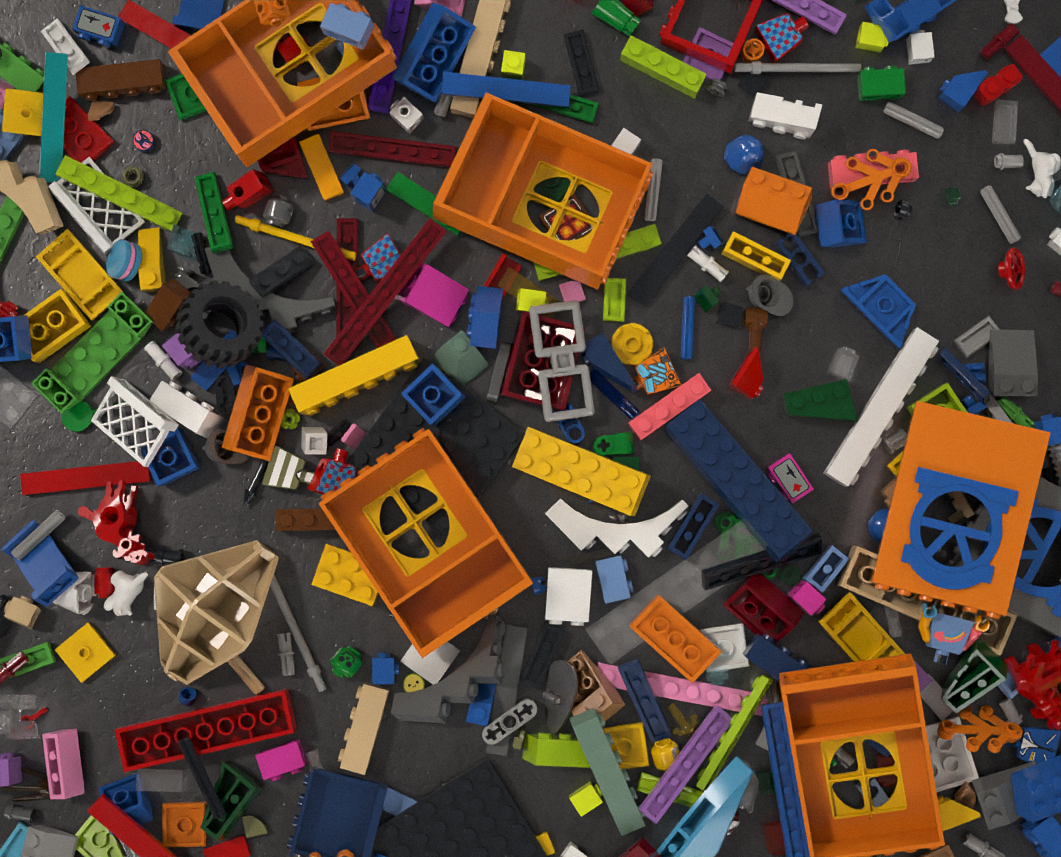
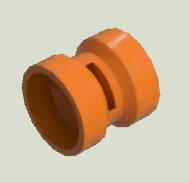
[741,39,764,63]

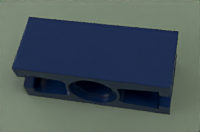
[773,233,825,288]

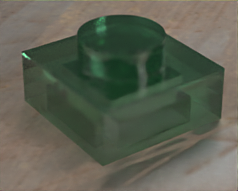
[757,771,776,795]

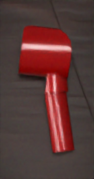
[18,707,48,731]

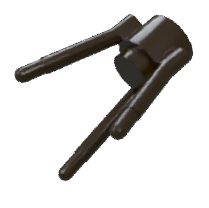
[2,767,50,802]

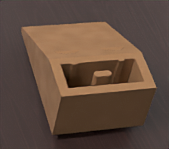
[568,650,625,722]

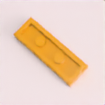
[299,134,344,201]

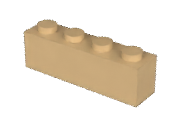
[338,682,390,775]

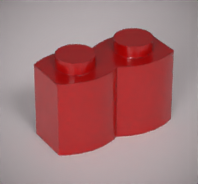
[973,64,1023,106]

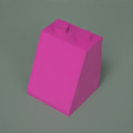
[394,263,469,327]

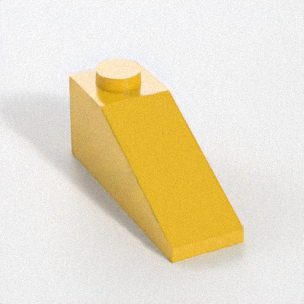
[138,227,166,293]

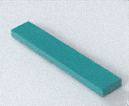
[39,52,68,182]

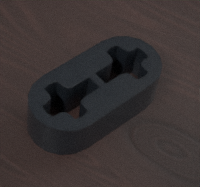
[215,375,237,416]

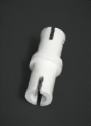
[687,245,729,282]
[144,341,182,381]

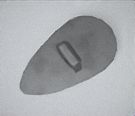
[542,659,578,734]

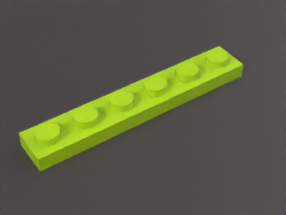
[55,155,183,233]
[533,224,661,282]
[696,675,774,791]

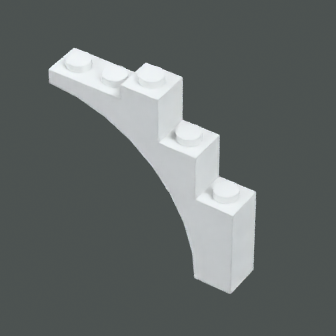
[545,499,688,557]

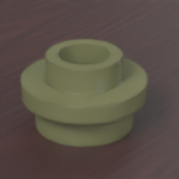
[122,166,144,188]

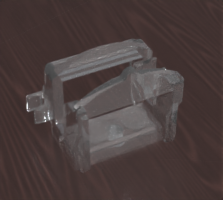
[0,694,40,740]

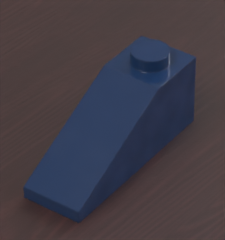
[580,333,637,393]

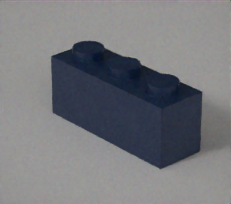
[666,493,720,560]

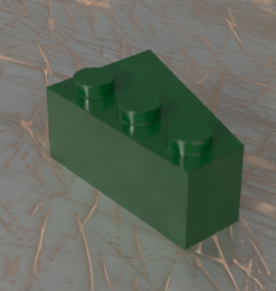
[781,379,857,422]
[941,638,1007,713]
[200,760,263,841]

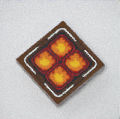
[538,194,592,240]

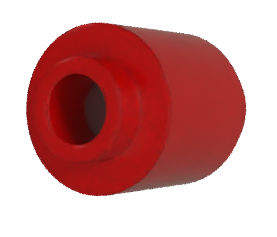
[94,567,115,598]

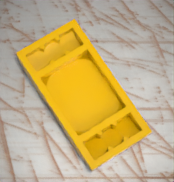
[36,229,124,321]
[818,592,905,662]

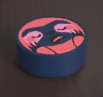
[132,130,155,152]

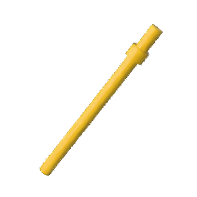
[234,215,357,261]

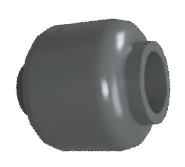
[263,195,294,228]

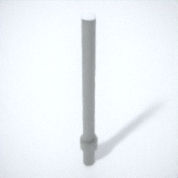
[734,61,861,74]
[270,575,327,692]

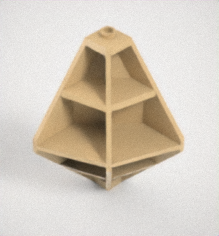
[154,540,279,685]

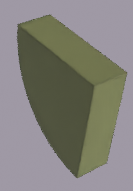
[512,725,526,750]
[242,815,268,838]

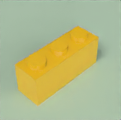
[721,231,791,281]

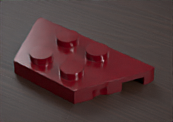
[258,136,309,178]

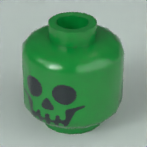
[330,646,362,679]

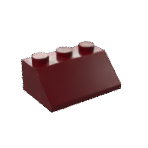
[723,573,805,645]

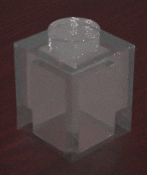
[827,346,860,381]

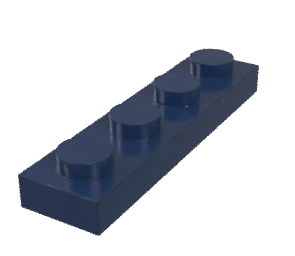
[618,659,672,743]

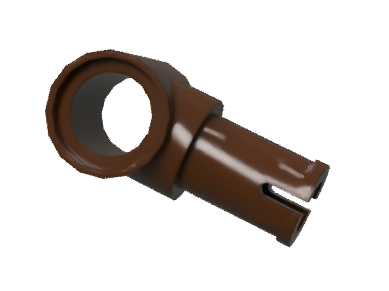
[744,308,768,350]

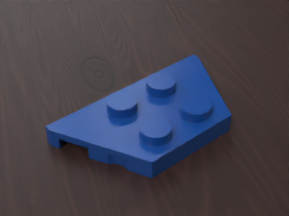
[840,274,916,349]

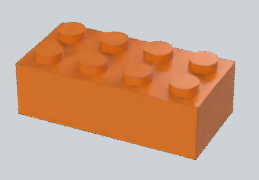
[221,365,294,461]

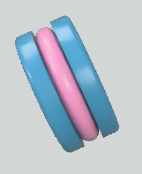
[106,239,142,282]

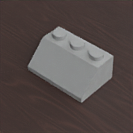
[21,825,79,857]

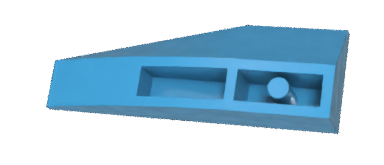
[657,756,754,857]

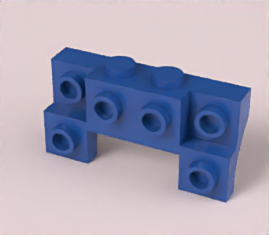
[865,0,957,42]

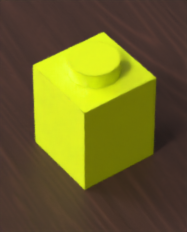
[855,22,889,53]
[501,50,526,80]
[516,288,549,312]
[569,781,603,817]

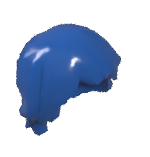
[724,135,764,176]

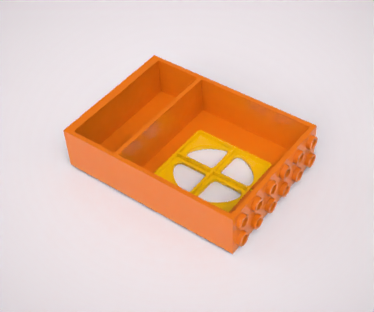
[168,0,397,168]
[433,92,654,290]
[318,428,533,659]
[779,653,945,857]

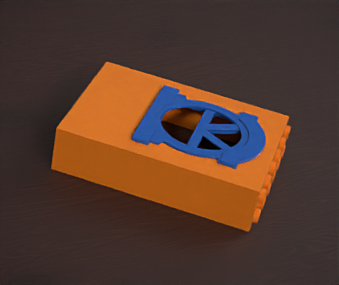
[871,401,1051,619]

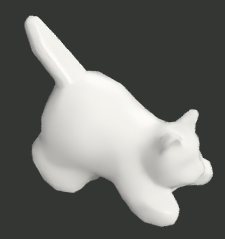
[1024,139,1061,198]
[104,570,148,616]

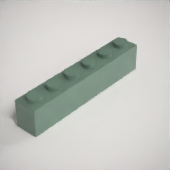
[569,708,646,836]

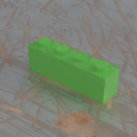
[0,42,44,93]

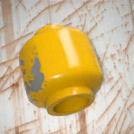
[651,738,680,772]

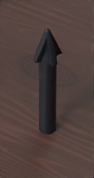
[243,459,269,506]

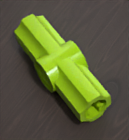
[636,772,704,808]

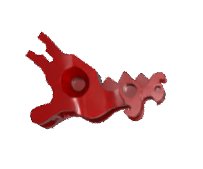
[78,480,155,566]
[1004,639,1061,730]

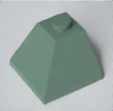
[430,330,490,386]

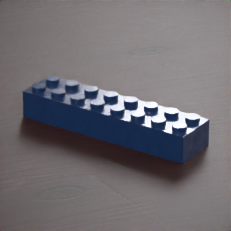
[665,399,813,563]

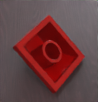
[728,347,764,400]

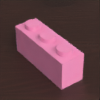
[42,729,85,799]

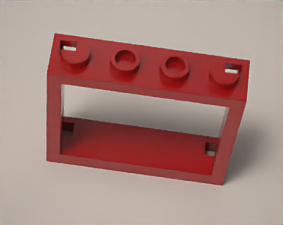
[659,0,763,73]

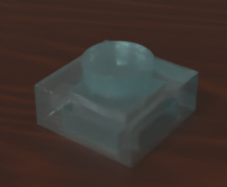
[704,669,729,685]

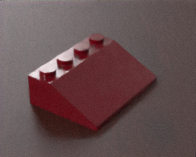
[499,311,585,411]

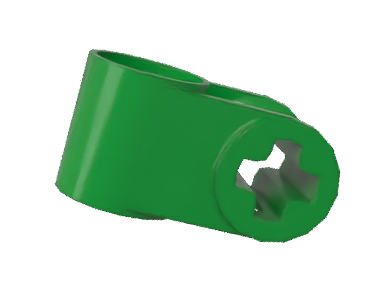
[592,432,635,456]

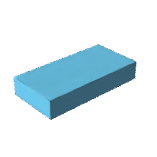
[0,821,29,857]

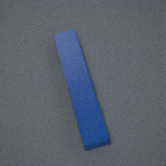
[441,72,571,108]

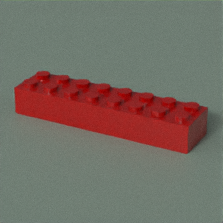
[115,688,297,772]

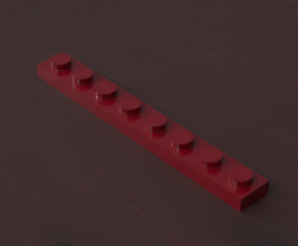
[323,218,447,366]

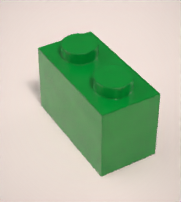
[858,66,905,101]

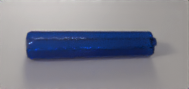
[590,370,639,419]

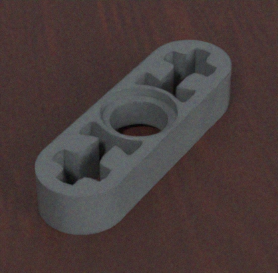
[486,341,512,403]

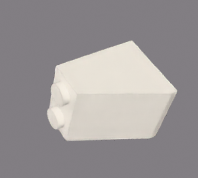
[545,567,592,626]

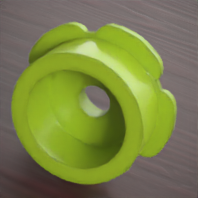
[281,409,300,430]

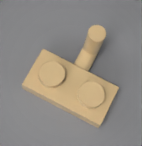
[948,491,974,524]

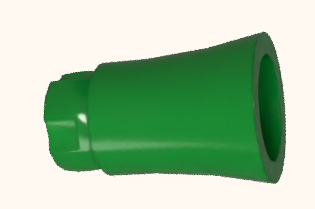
[591,0,641,37]

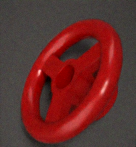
[998,247,1025,290]

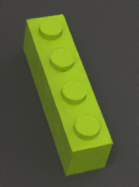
[620,36,707,99]

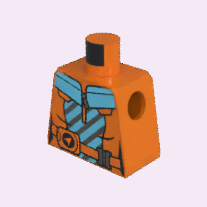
[632,348,681,395]

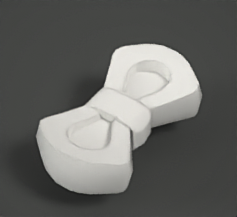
[1003,0,1023,25]

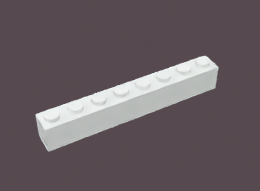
[823,327,939,487]

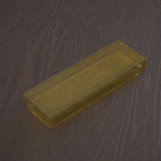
[497,268,561,318]

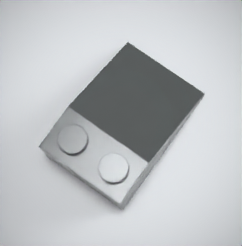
[988,330,1038,396]
[971,761,1036,830]

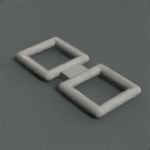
[529,300,595,422]

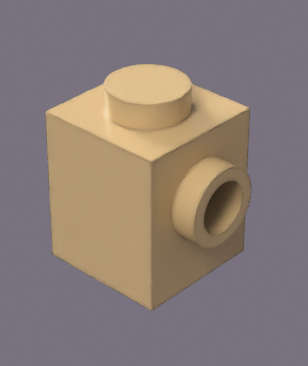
[4,596,41,629]

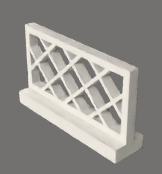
[48,157,145,256]
[91,376,179,467]

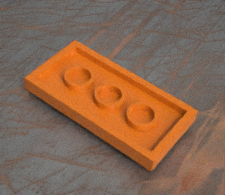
[629,593,722,683]

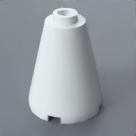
[52,571,97,615]

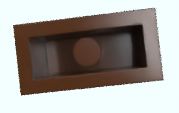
[145,278,191,331]

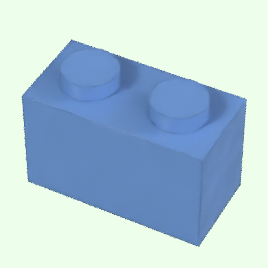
[320,3,374,50]
[802,545,849,593]
[595,555,633,604]

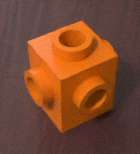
[254,0,290,26]

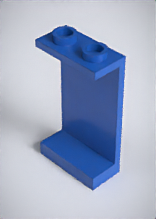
[172,0,225,33]
[1,520,79,607]

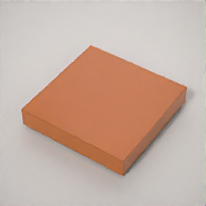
[162,802,207,847]

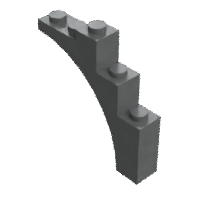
[205,247,336,335]
[391,614,506,723]

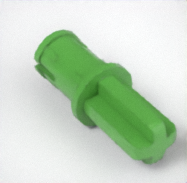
[996,396,1034,428]

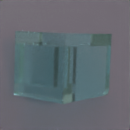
[167,225,196,257]

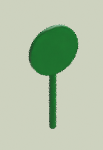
[61,401,119,432]

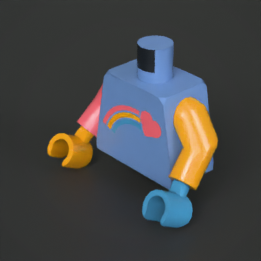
[918,603,990,665]

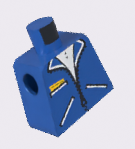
[1005,726,1061,764]

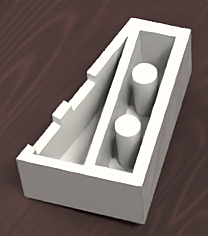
[748,92,822,140]
[150,381,229,439]

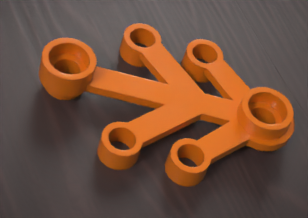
[831,149,912,210]
[937,705,1023,753]

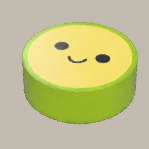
[403,673,425,692]

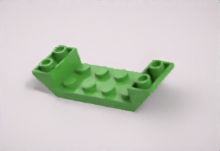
[31,292,153,414]

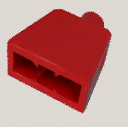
[222,169,275,210]

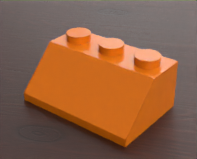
[297,77,370,131]
[736,167,812,235]

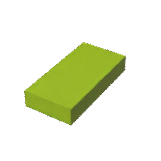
[603,278,626,322]

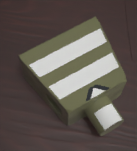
[262,445,314,490]

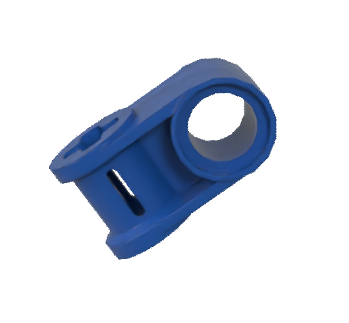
[552,402,585,445]

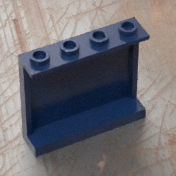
[287,767,388,857]

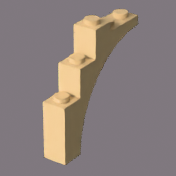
[0,160,64,234]

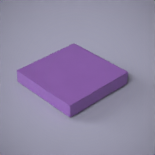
[683,27,734,80]

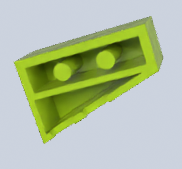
[522,732,591,768]

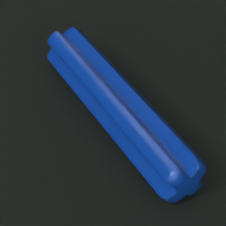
[681,296,695,360]

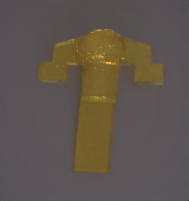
[667,703,698,737]

